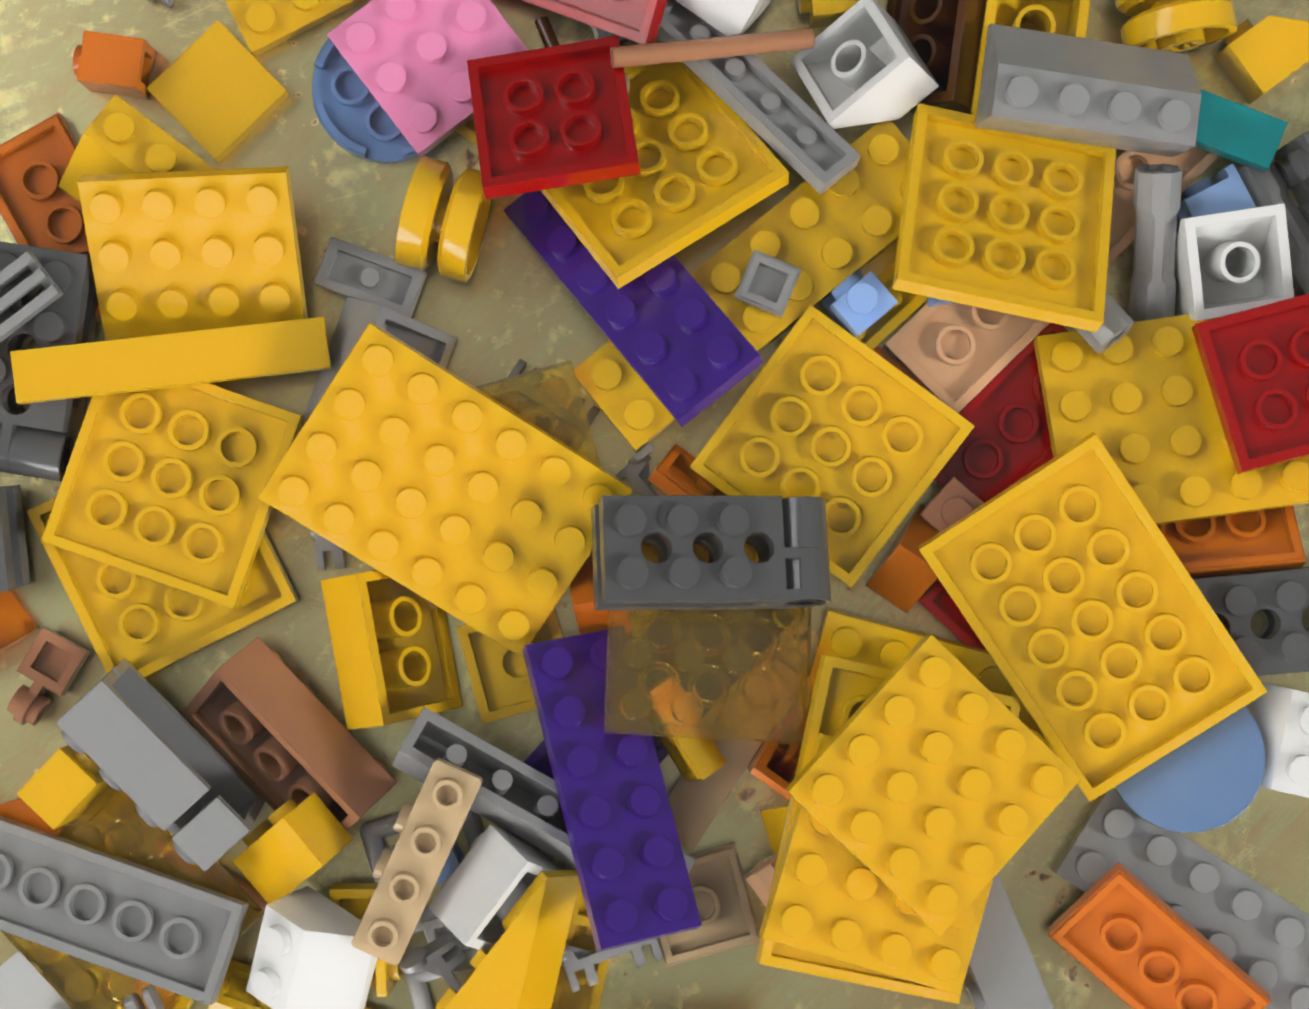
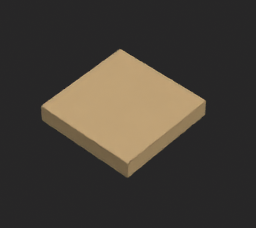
[657,841,760,968]

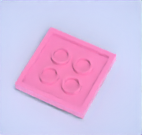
[327,0,528,158]

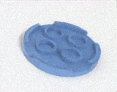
[312,38,419,164]
[1115,706,1266,833]

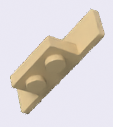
[352,758,483,966]

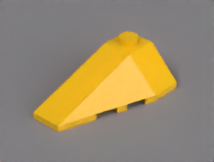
[435,870,580,1009]

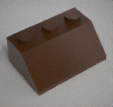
[886,0,986,114]

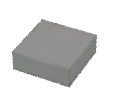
[734,249,802,319]

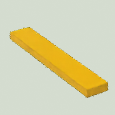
[10,317,331,404]

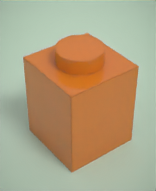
[73,30,156,100]

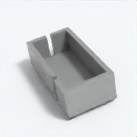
[56,658,265,872]

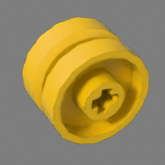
[1115,0,1238,53]
[395,156,493,283]

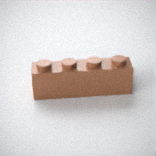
[182,637,397,831]

